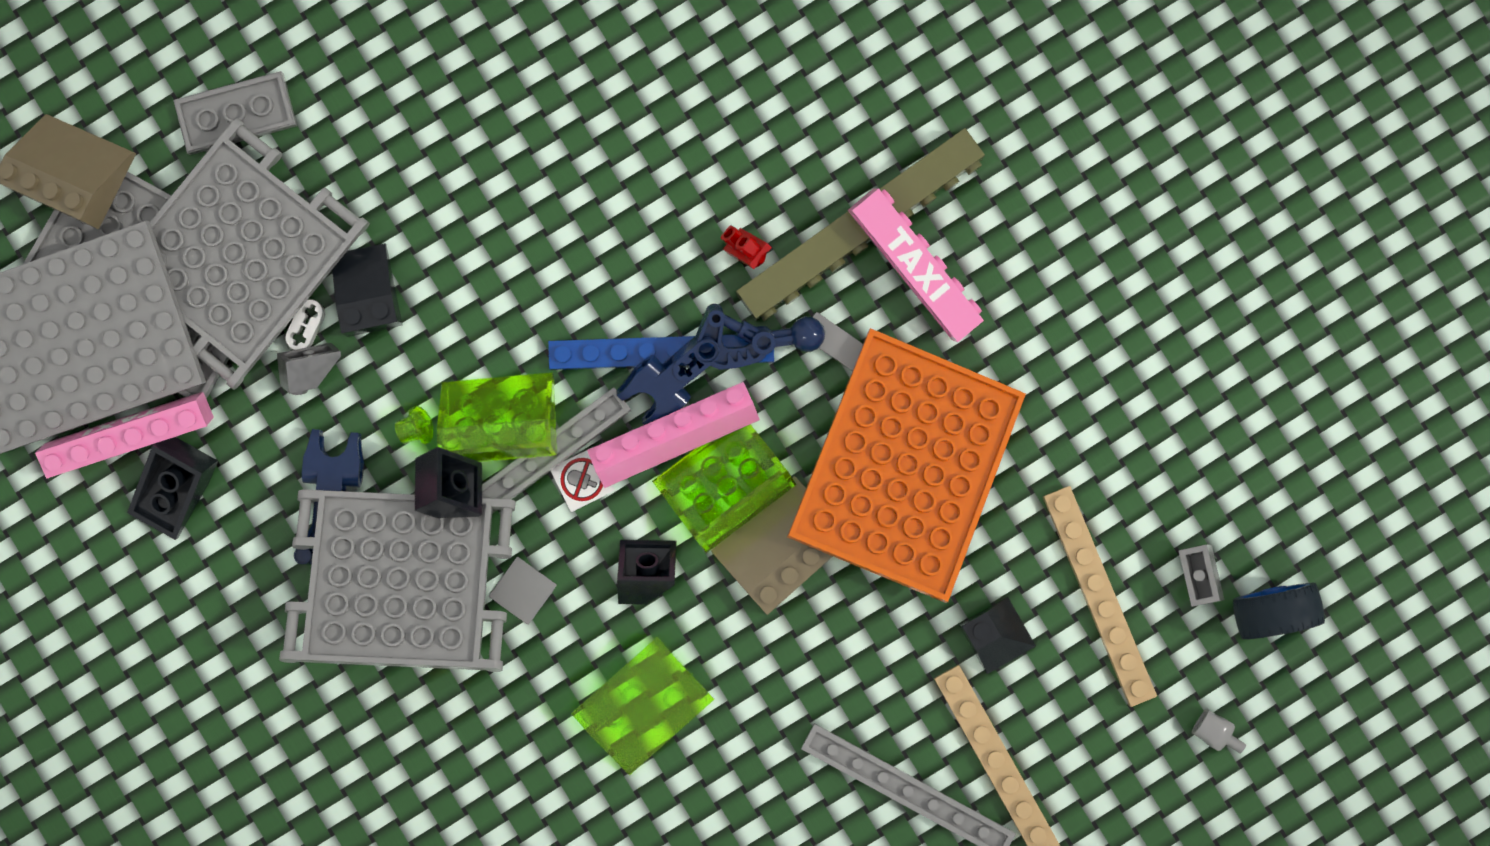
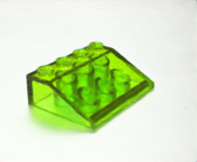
[437,372,557,462]
[652,424,797,553]
[571,636,714,775]

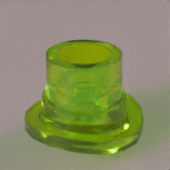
[395,406,433,445]

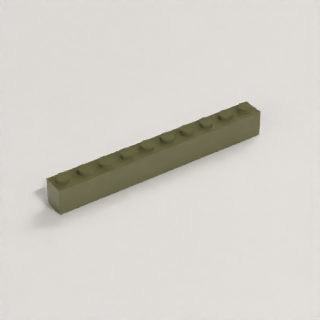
[736,128,985,321]

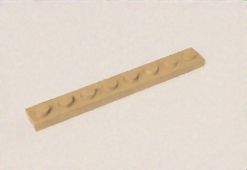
[1043,486,1157,707]
[934,665,1060,846]

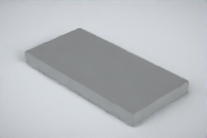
[173,71,297,155]

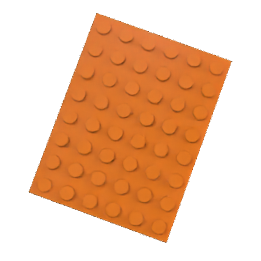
[787,328,1026,603]

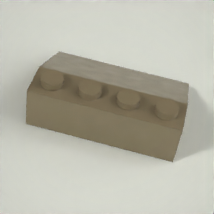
[0,114,136,230]
[711,476,833,615]

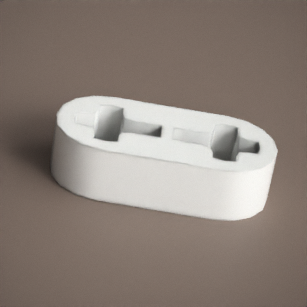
[285,300,325,350]

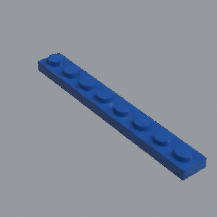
[548,335,774,370]

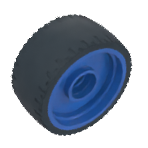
[1233,583,1325,639]

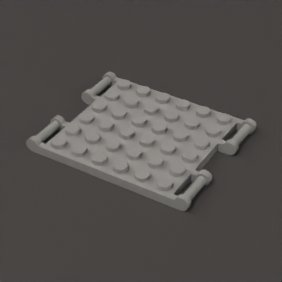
[150,118,370,390]
[279,490,516,672]

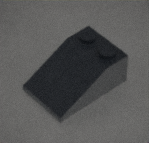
[332,243,403,337]
[127,437,218,540]

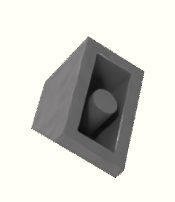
[277,343,341,395]

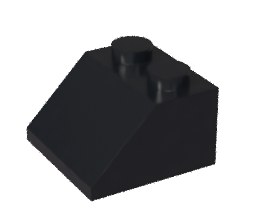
[415,447,482,518]

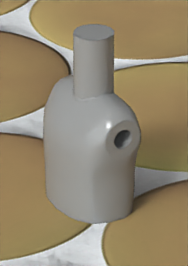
[1192,708,1246,754]

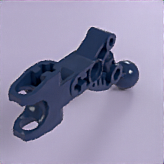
[616,304,825,425]
[294,429,364,565]

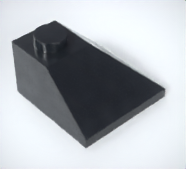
[617,540,677,605]
[959,597,1036,674]

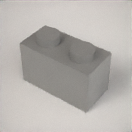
[1179,544,1224,607]

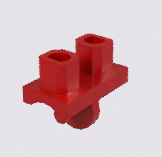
[721,225,772,269]

